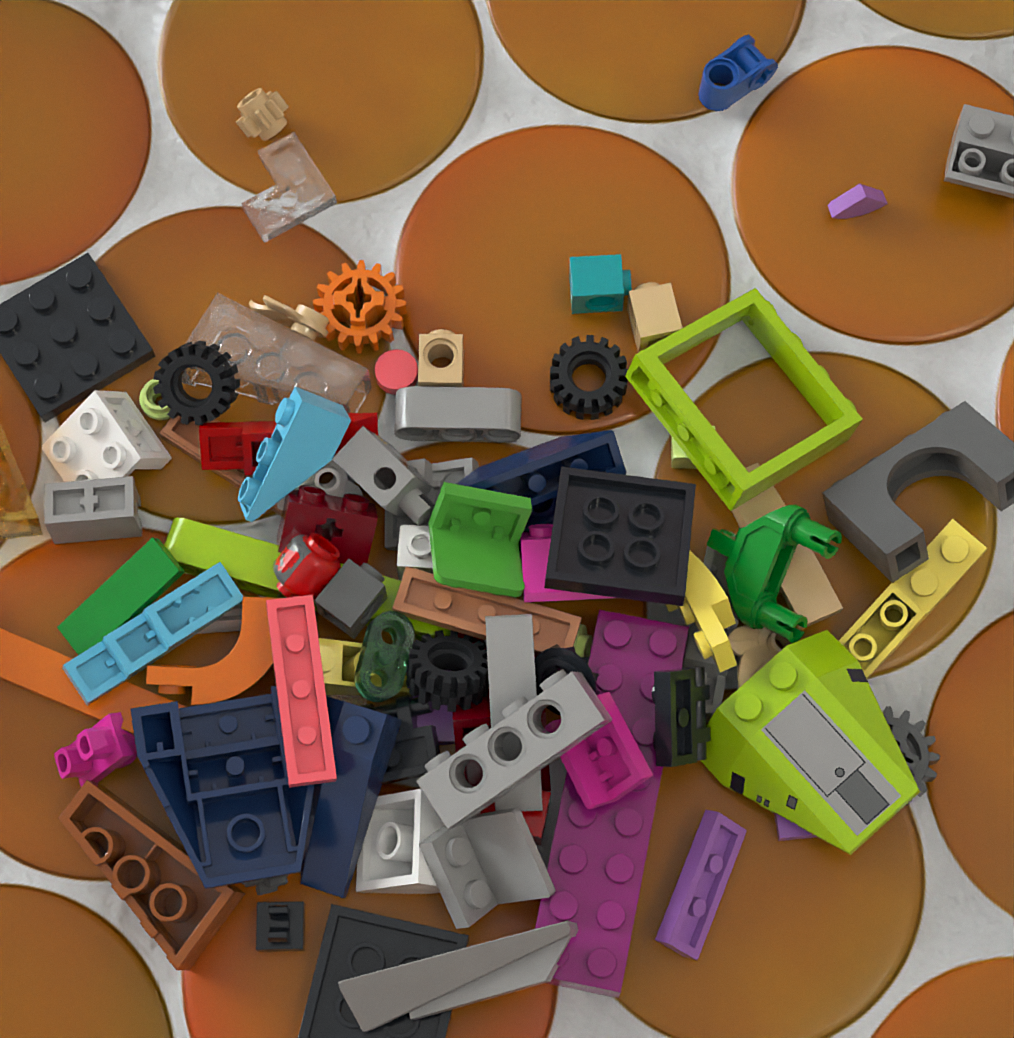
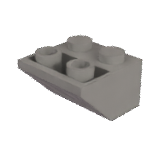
[944,104,1014,198]

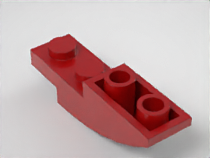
[199,412,379,476]

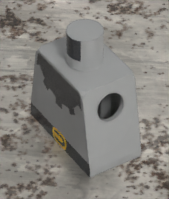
[333,426,435,526]

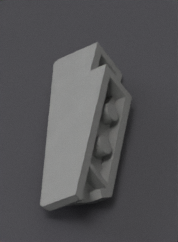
[338,921,579,1032]

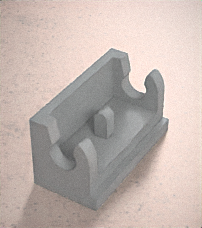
[44,476,142,544]

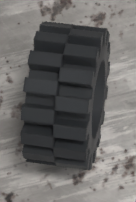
[550,335,628,420]
[153,341,240,425]
[406,630,489,712]

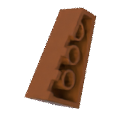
[59,780,246,970]

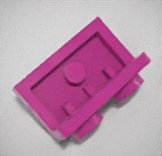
[545,692,653,809]

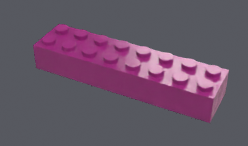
[535,610,689,999]

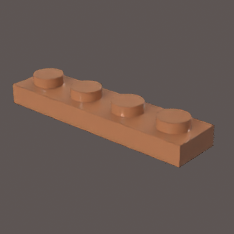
[392,566,582,655]

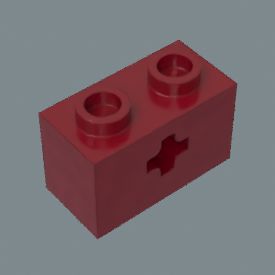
[277,485,378,566]

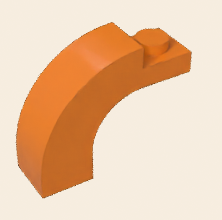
[146,596,280,705]

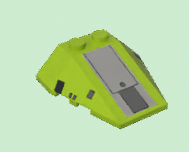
[700,630,920,855]

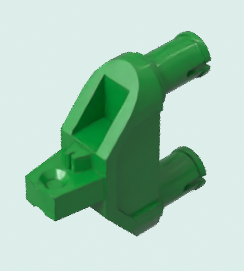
[706,504,842,643]

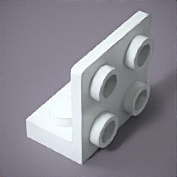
[42,390,172,482]

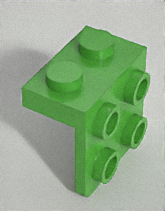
[428,482,532,597]

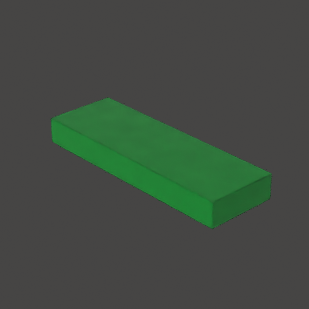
[57,537,185,655]

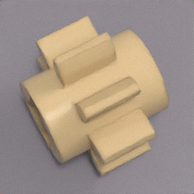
[236,88,289,141]

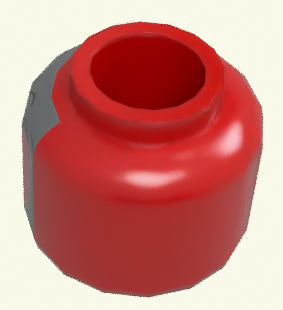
[273,533,341,600]

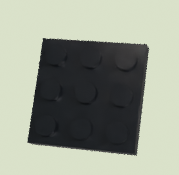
[0,253,155,423]
[544,467,696,606]
[298,904,469,1038]

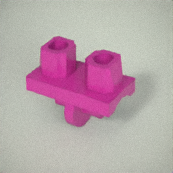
[54,712,137,787]

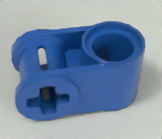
[698,34,778,111]

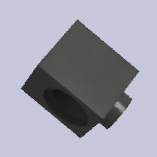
[314,559,388,639]

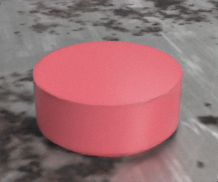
[375,349,418,395]

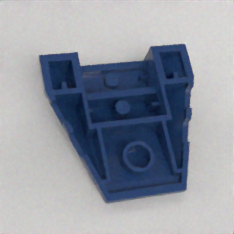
[131,686,315,889]

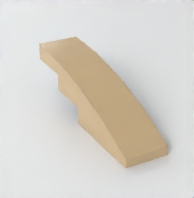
[732,463,843,630]

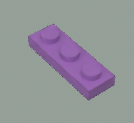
[655,810,747,961]

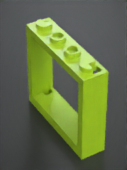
[625,288,863,511]

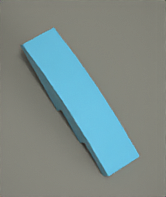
[62,562,244,706]

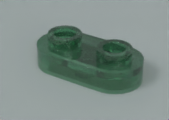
[354,611,415,702]

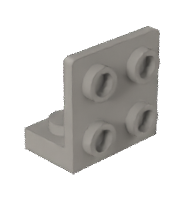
[419,808,556,929]

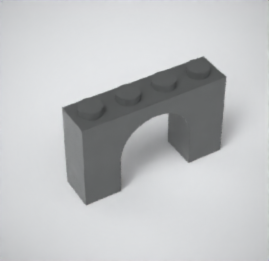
[822,401,1014,583]

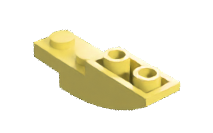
[839,519,987,679]
[665,551,737,673]

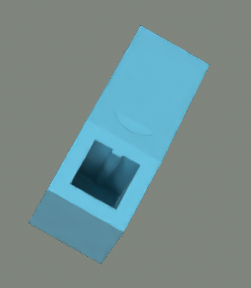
[238,387,351,522]

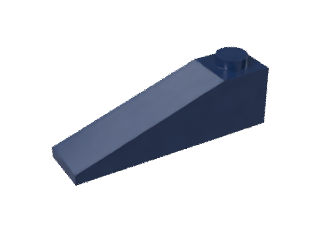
[301,696,402,898]

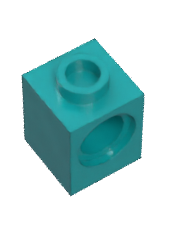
[569,254,632,314]

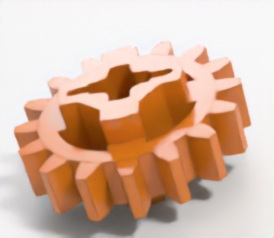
[313,260,407,354]

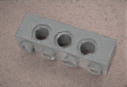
[416,669,613,829]

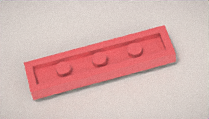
[266,595,337,788]

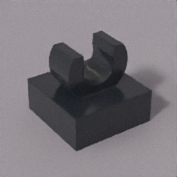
[256,902,306,952]

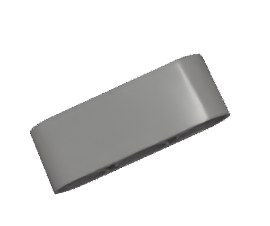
[394,386,522,443]

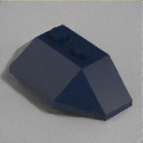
[456,430,627,553]

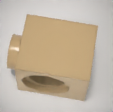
[627,282,683,353]
[418,329,464,387]

